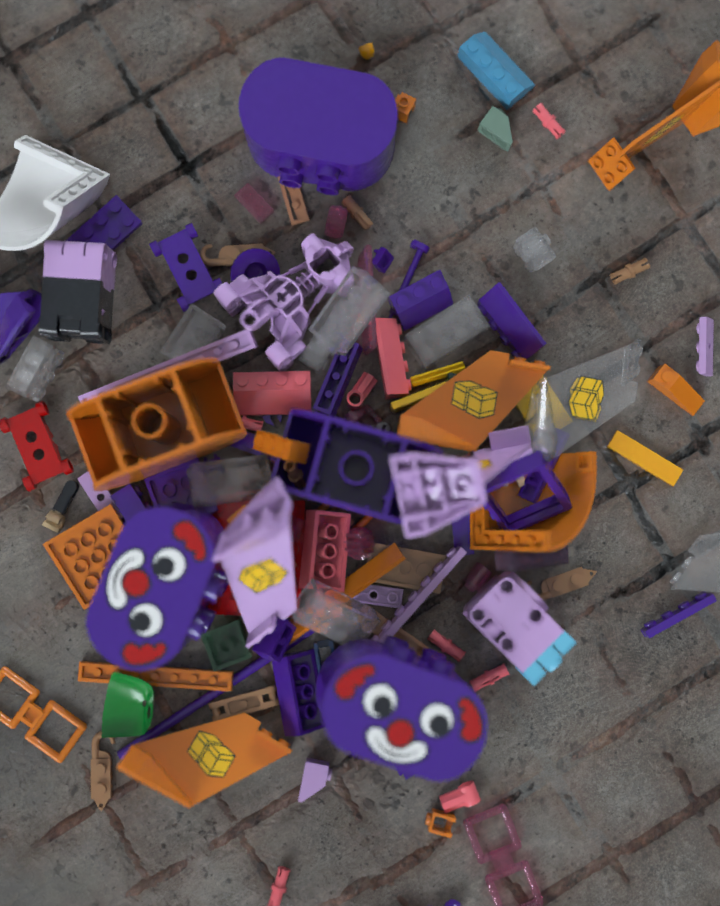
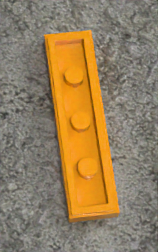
[607,430,683,486]

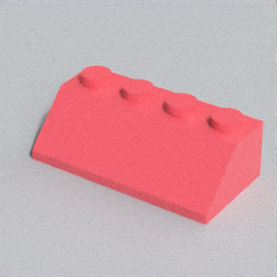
[373,318,412,400]
[233,371,312,416]
[299,510,351,592]

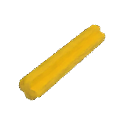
[410,361,465,387]

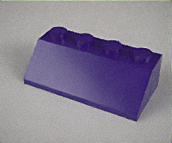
[477,282,547,360]
[272,649,325,736]

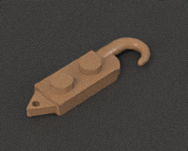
[200,243,276,266]
[526,567,597,601]
[91,731,115,811]

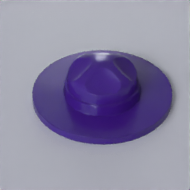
[230,248,280,282]

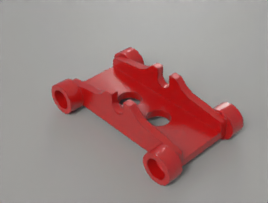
[0,401,74,492]

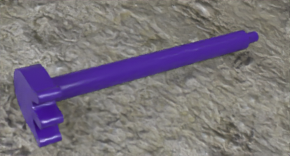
[388,239,430,318]

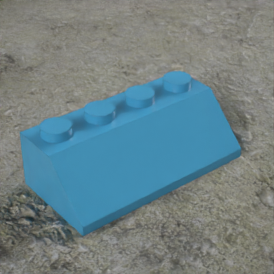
[458,32,535,110]

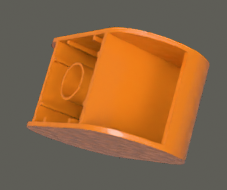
[66,358,247,491]

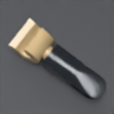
[42,480,79,533]

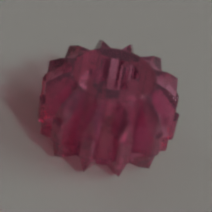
[324,205,348,239]
[344,527,376,560]

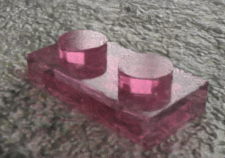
[234,183,274,224]

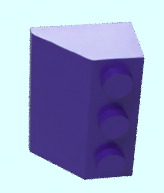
[386,270,454,331]

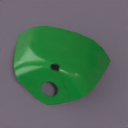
[102,672,154,738]

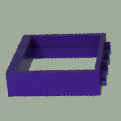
[483,449,573,530]

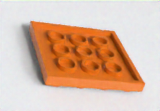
[43,503,125,610]

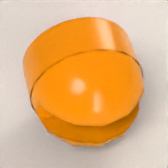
[358,43,374,59]

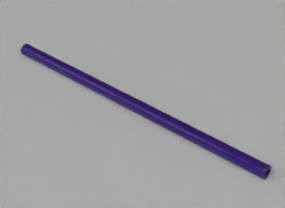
[117,626,318,760]

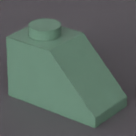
[478,106,513,152]

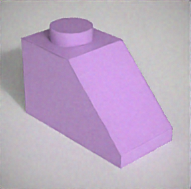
[298,758,332,802]

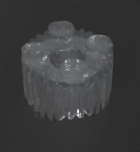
[512,227,556,273]

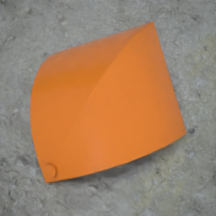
[470,451,597,552]

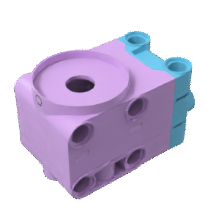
[462,568,576,686]

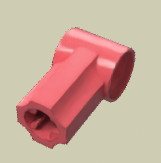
[346,372,378,410]
[439,781,481,814]

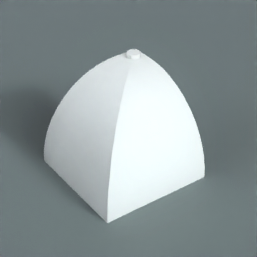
[0,135,110,251]

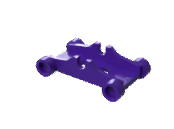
[149,222,223,312]

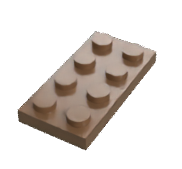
[367,542,446,594]

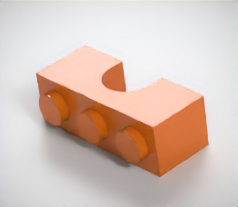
[253,430,311,464]

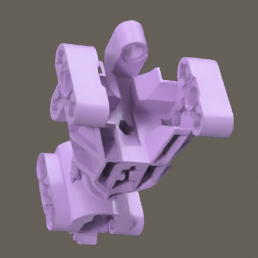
[214,233,354,371]

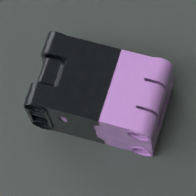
[39,240,117,344]

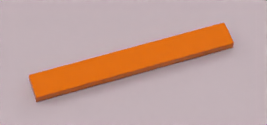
[289,542,406,645]
[78,661,234,692]

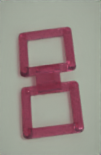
[358,244,377,355]
[463,804,544,906]

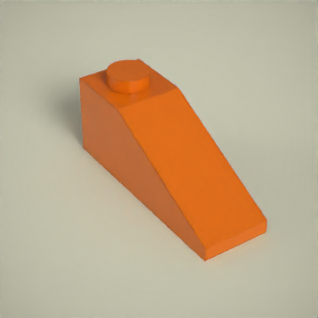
[647,363,705,416]

